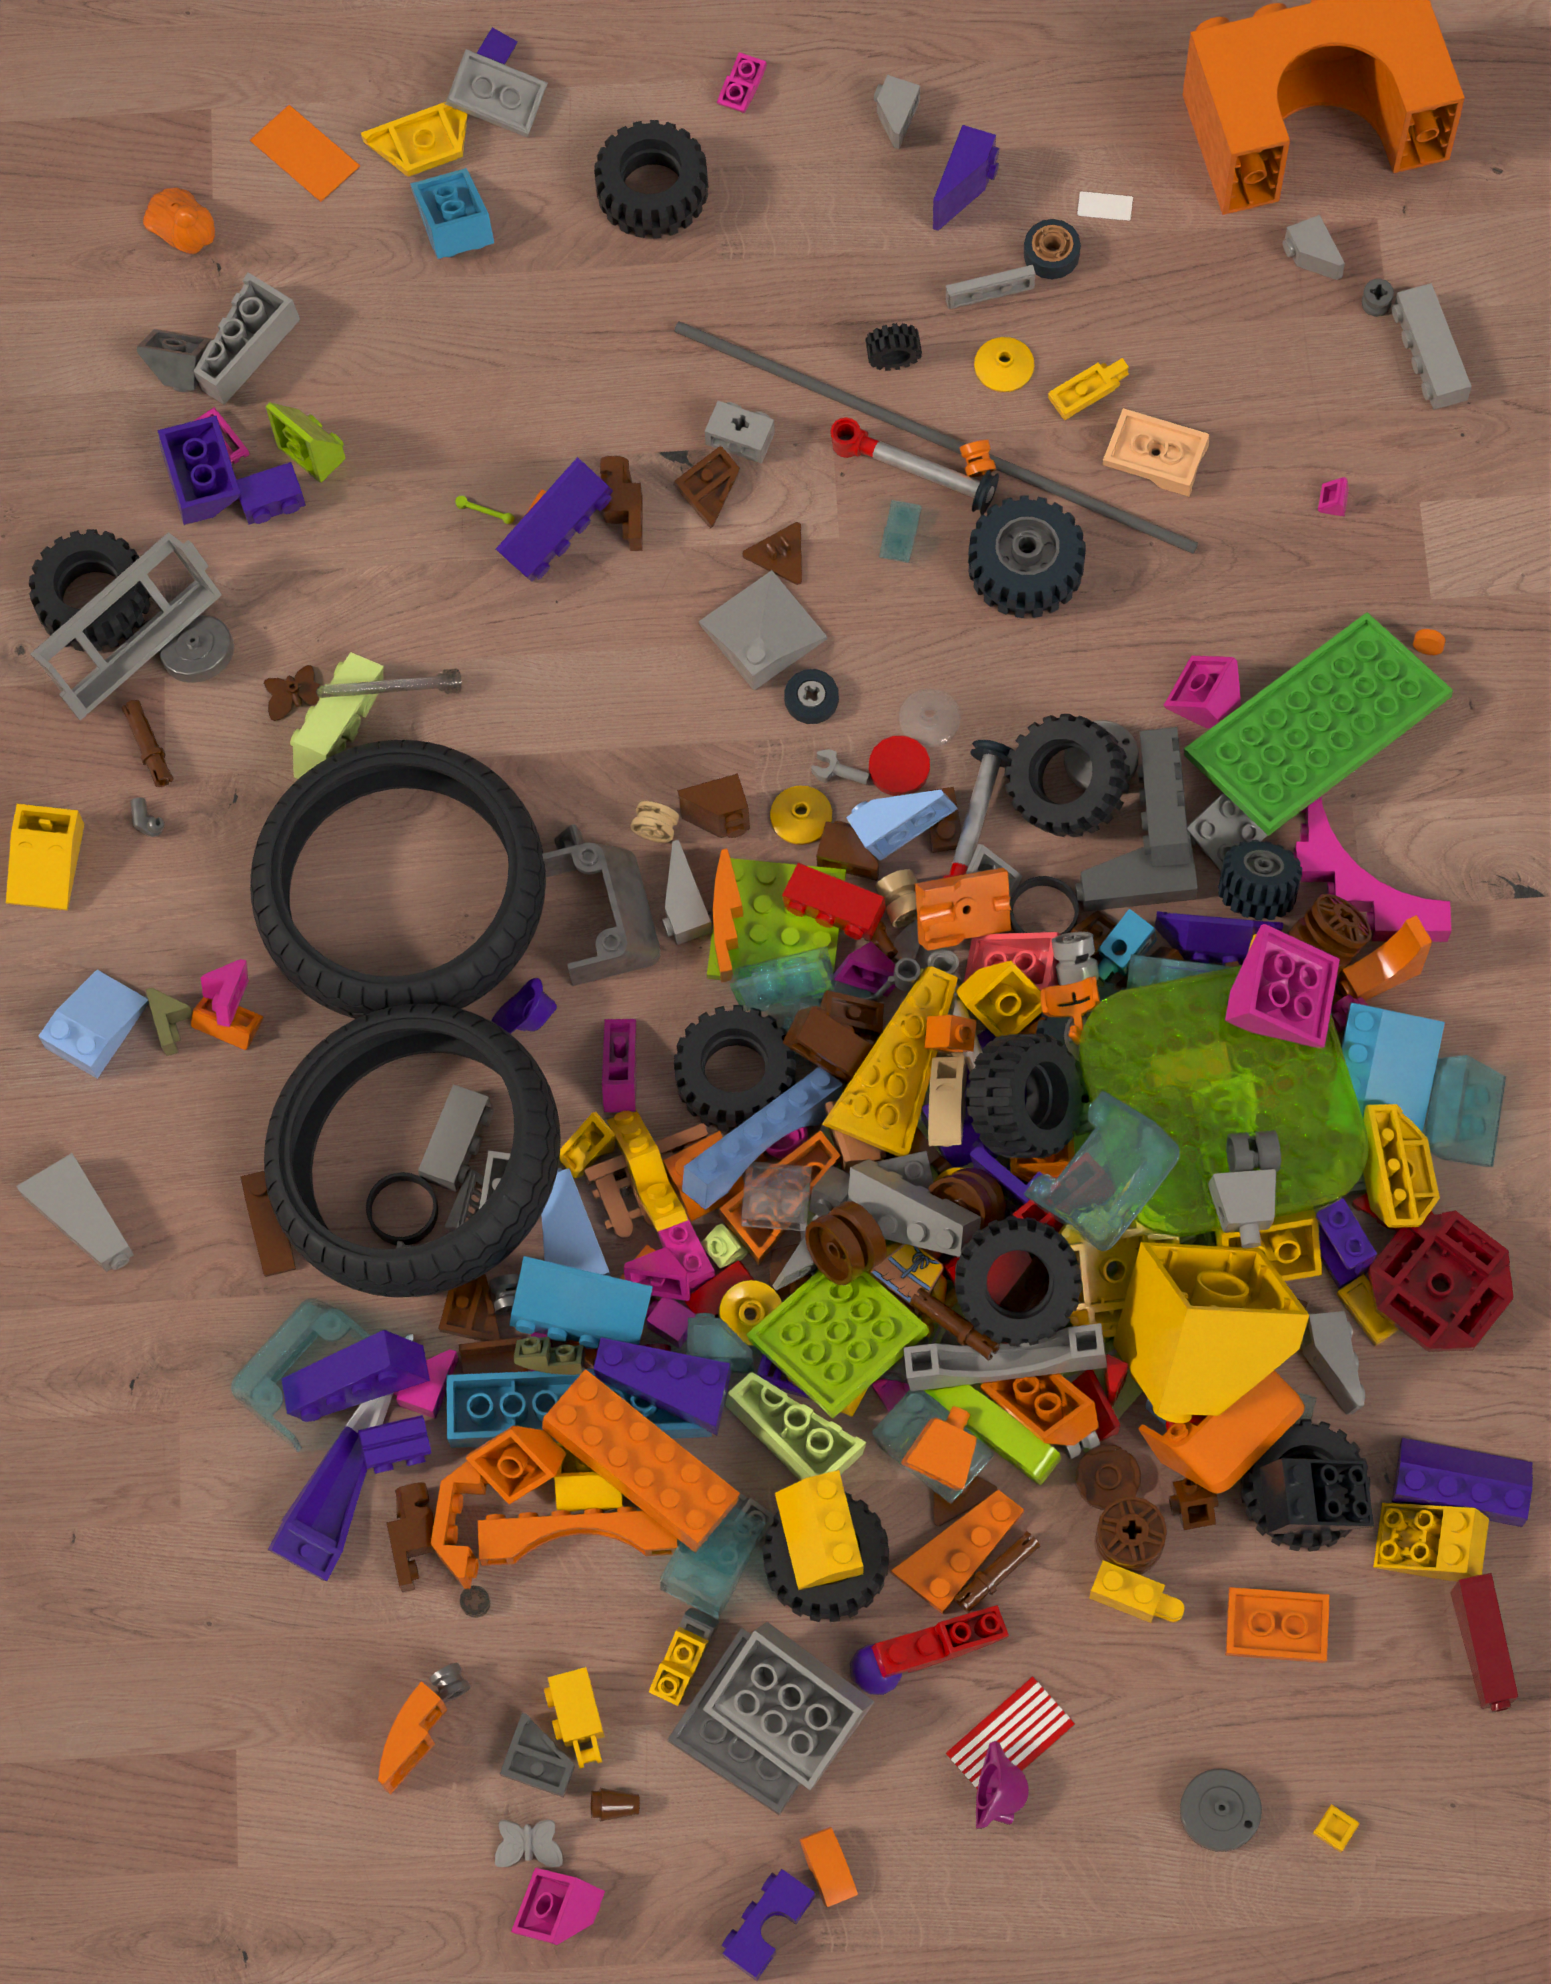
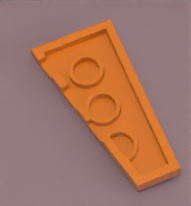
[891,1489,1024,1614]

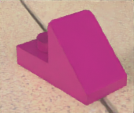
[201,959,249,1027]

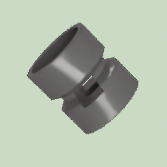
[1226,1130,1281,1172]

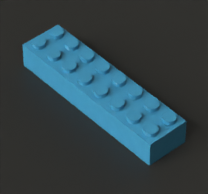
[447,1369,712,1448]

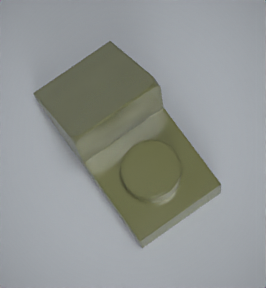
[145,988,192,1056]

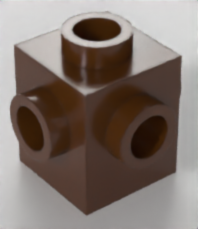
[1169,1478,1219,1530]

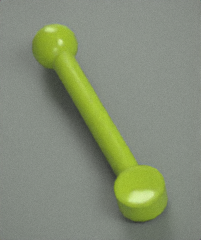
[455,496,515,525]

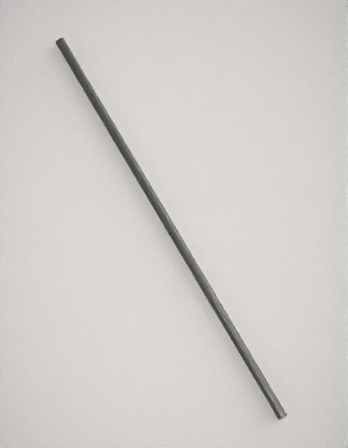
[674,321,1198,554]

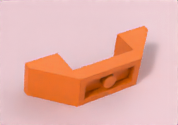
[431,1461,489,1589]

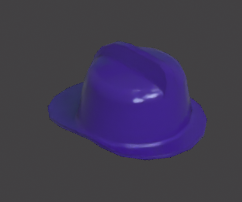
[491,978,557,1034]

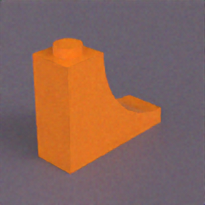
[1338,915,1432,1001]

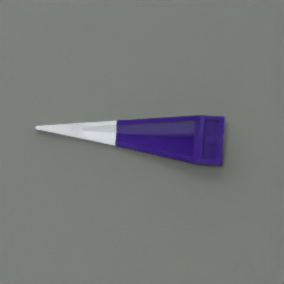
[268,1334,413,1581]

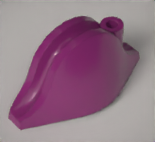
[976,1741,1029,1829]

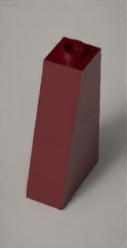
[1450,1573,1519,1712]

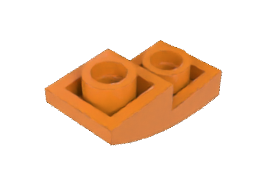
[800,1827,858,1907]

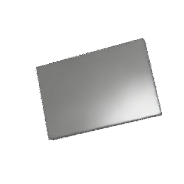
[445,49,548,137]

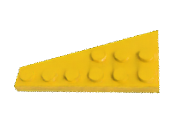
[822,966,958,1157]

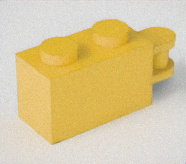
[1089,1560,1185,1623]
[544,1667,605,1769]

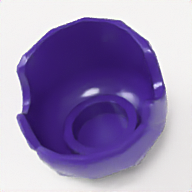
[850,1644,902,1695]

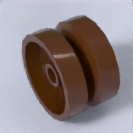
[928,1167,1006,1230]
[805,1201,887,1285]

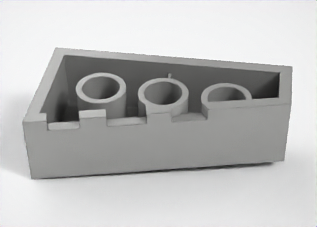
[193,272,300,405]
[848,1159,981,1257]

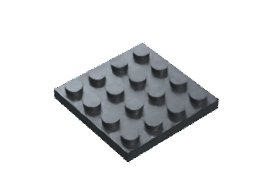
[667,1628,800,1816]

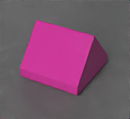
[1318,477,1349,517]

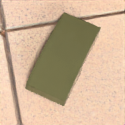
[514,1336,586,1375]

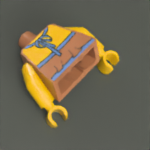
[868,1242,947,1338]

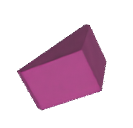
[624,1247,690,1301]

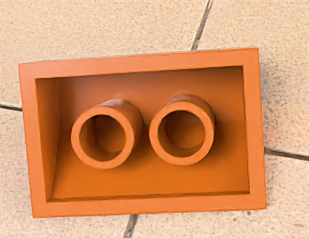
[980,1373,1099,1446]

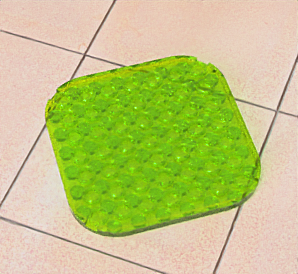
[1078,965,1369,1237]

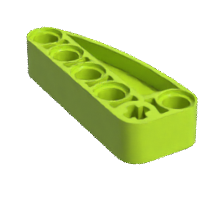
[917,1384,1061,1485]

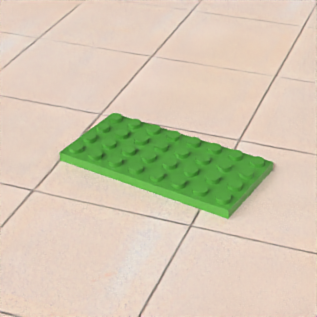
[1184,612,1453,836]

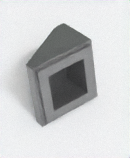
[679,1608,719,1657]

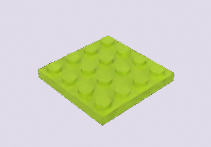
[707,858,846,991]
[746,1270,930,1418]

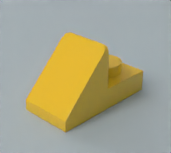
[559,1112,616,1178]

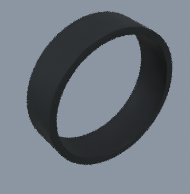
[1010,876,1079,935]
[366,1172,438,1245]

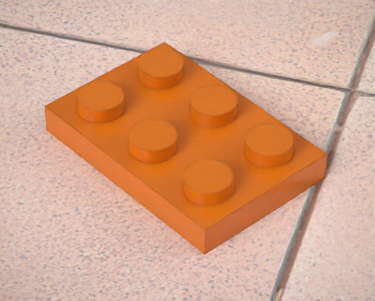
[1225,1587,1330,1663]

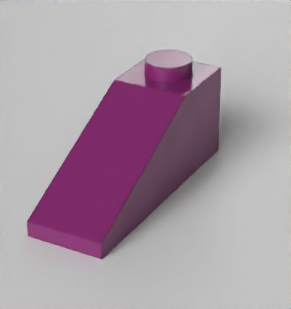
[602,1019,637,1112]

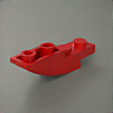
[872,1605,1009,1678]

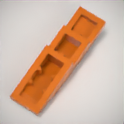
[713,848,743,983]

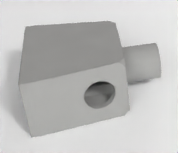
[1208,1169,1276,1248]

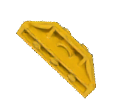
[1359,1104,1440,1228]

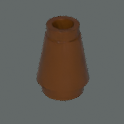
[590,1788,640,1822]

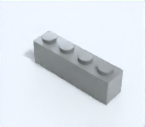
[1392,283,1472,410]

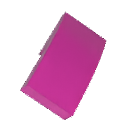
[717,52,767,113]

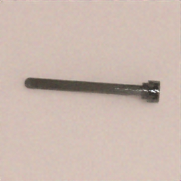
[316,668,462,698]

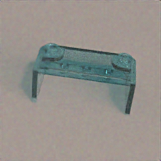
[231,1298,371,1452]

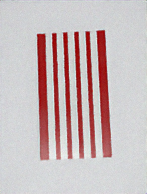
[946,1676,1075,1790]

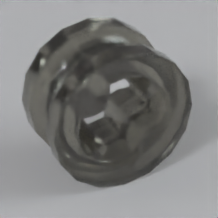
[460,1585,491,1618]

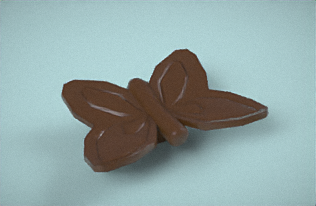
[264,665,323,721]

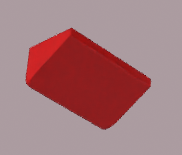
[1103,1354,1129,1407]
[1071,1369,1120,1442]

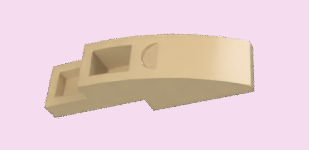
[928,1051,968,1147]

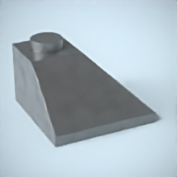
[137,329,212,392]

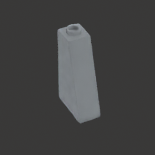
[16,1153,134,1272]

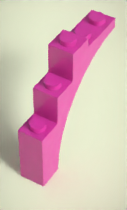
[1292,796,1451,942]

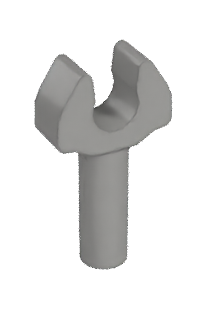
[811,749,870,785]

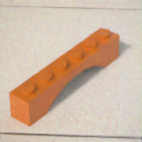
[478,1507,679,1566]

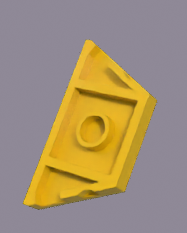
[361,102,468,177]

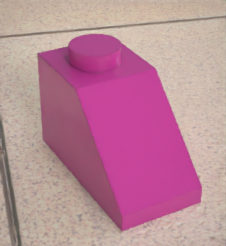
[394,1349,459,1419]

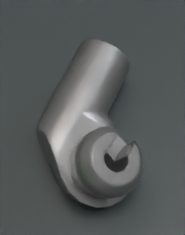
[130,797,164,837]

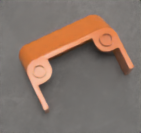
[1138,1370,1305,1493]

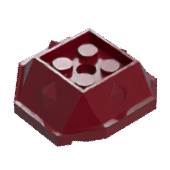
[1368,1210,1514,1352]

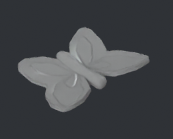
[495,1819,563,1867]

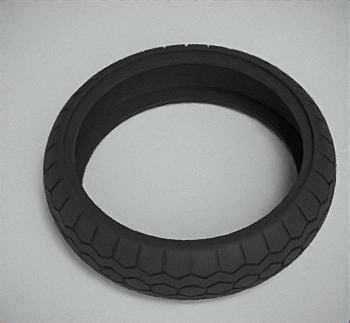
[250,740,546,1019]
[264,1004,561,1298]

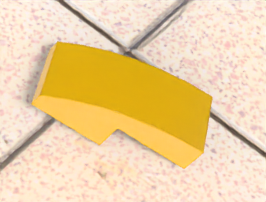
[649,1627,709,1706]

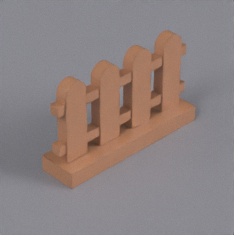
[583,1123,708,1238]

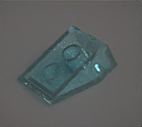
[872,1390,994,1504]

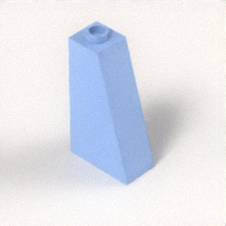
[541,1168,611,1277]

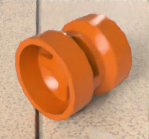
[960,440,996,477]

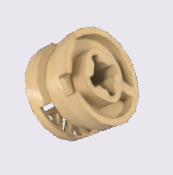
[631,801,679,843]

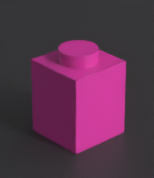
[646,1297,698,1349]

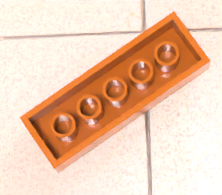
[542,1369,740,1553]

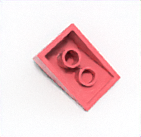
[964,932,1061,990]

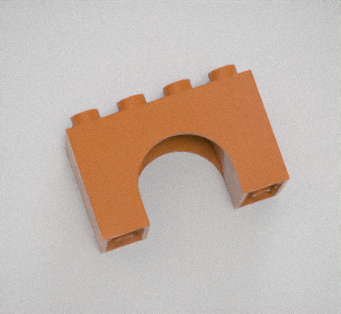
[1182,0,1465,215]

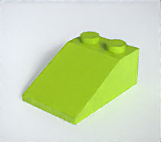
[265,402,346,483]

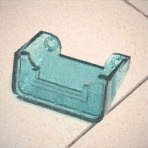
[1024,1090,1180,1251]

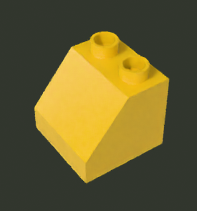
[1113,1242,1309,1423]

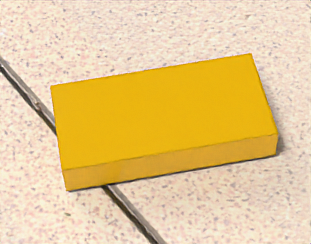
[1336,1274,1399,1346]

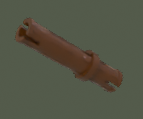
[122,700,174,787]
[910,1287,1001,1361]
[954,1531,1041,1613]

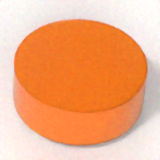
[1413,629,1446,655]

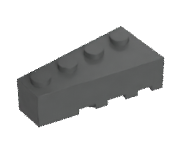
[1137,727,1190,867]

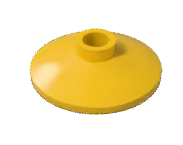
[974,337,1034,392]
[770,786,832,845]
[719,1280,782,1346]

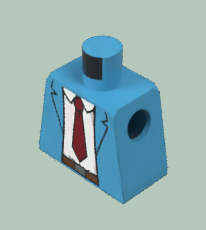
[1097,909,1157,983]

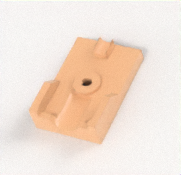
[1103,408,1209,497]

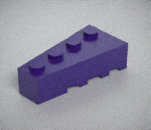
[281,1330,430,1422]
[594,1338,731,1436]

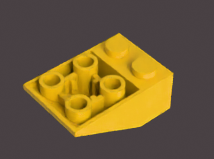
[6,804,85,911]
[1373,1503,1489,1582]

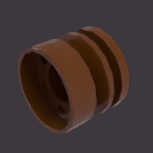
[1287,894,1372,977]
[1094,1496,1167,1575]

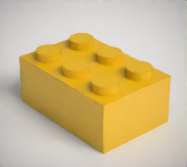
[1213,1200,1322,1281]

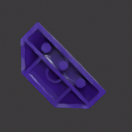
[1154,911,1283,966]

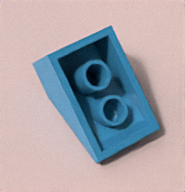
[410,168,494,259]

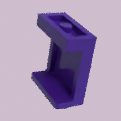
[969,1138,1050,1208]
[1316,1198,1377,1289]

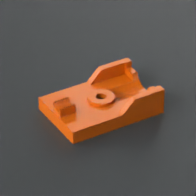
[915,868,1012,951]

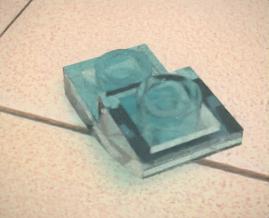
[879,500,922,563]

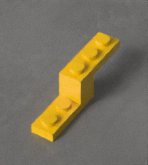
[606,1110,688,1232]

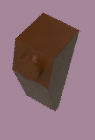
[240,1171,296,1277]

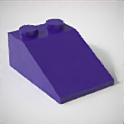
[933,125,1000,231]

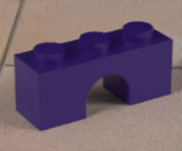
[721,1869,816,1981]

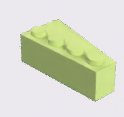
[290,652,383,779]
[725,1372,867,1481]

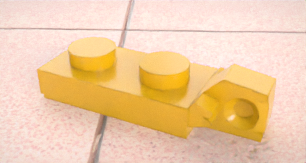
[1048,358,1129,421]

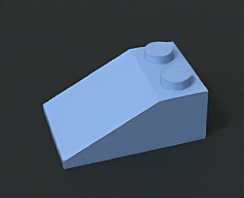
[846,790,958,861]
[38,970,149,1079]

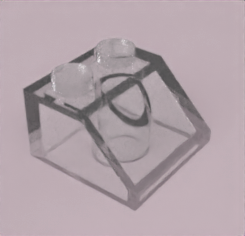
[742,1162,812,1231]

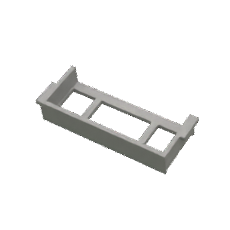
[30,532,222,720]

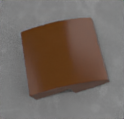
[820,990,884,1043]

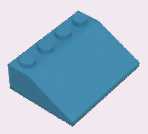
[1324,1003,1445,1136]
[509,1256,653,1349]

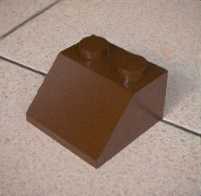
[677,773,750,838]

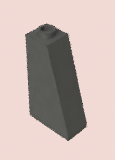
[1075,830,1198,912]

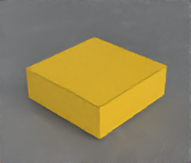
[1312,1804,1360,1853]

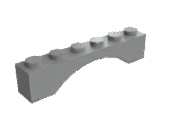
[904,1323,1107,1391]

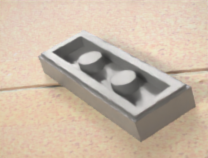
[945,265,1035,309]

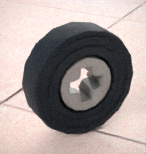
[784,669,839,724]

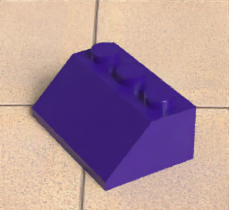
[157,416,241,525]

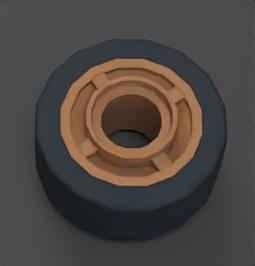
[1023,219,1081,280]

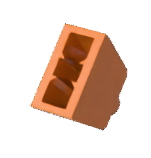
[901,1406,977,1491]

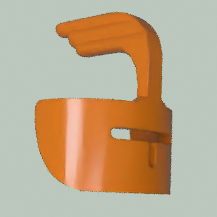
[1040,976,1100,1046]

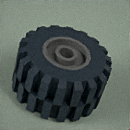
[1218,840,1303,920]

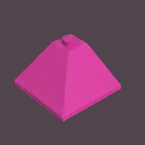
[1225,924,1340,1048]

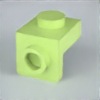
[701,1224,749,1268]

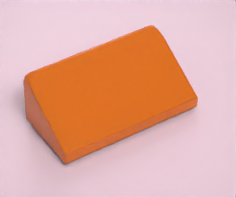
[191,997,263,1050]

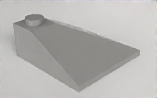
[699,570,827,690]

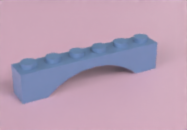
[682,1067,843,1209]

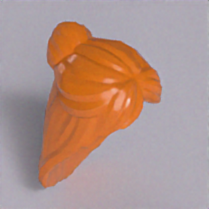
[143,187,215,254]

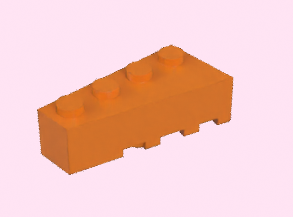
[719,1130,841,1265]

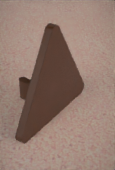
[742,522,802,585]
[934,1471,998,1526]

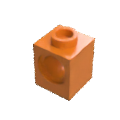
[924,1015,977,1053]

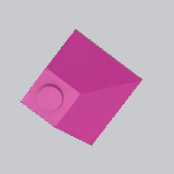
[1163,655,1241,728]
[511,1868,605,1945]

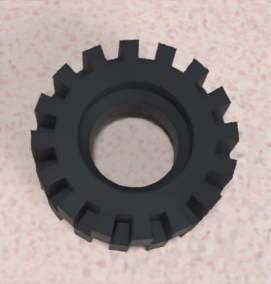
[865,323,922,371]

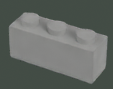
[418,1084,494,1192]

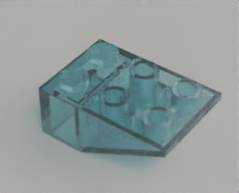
[660,1507,766,1620]

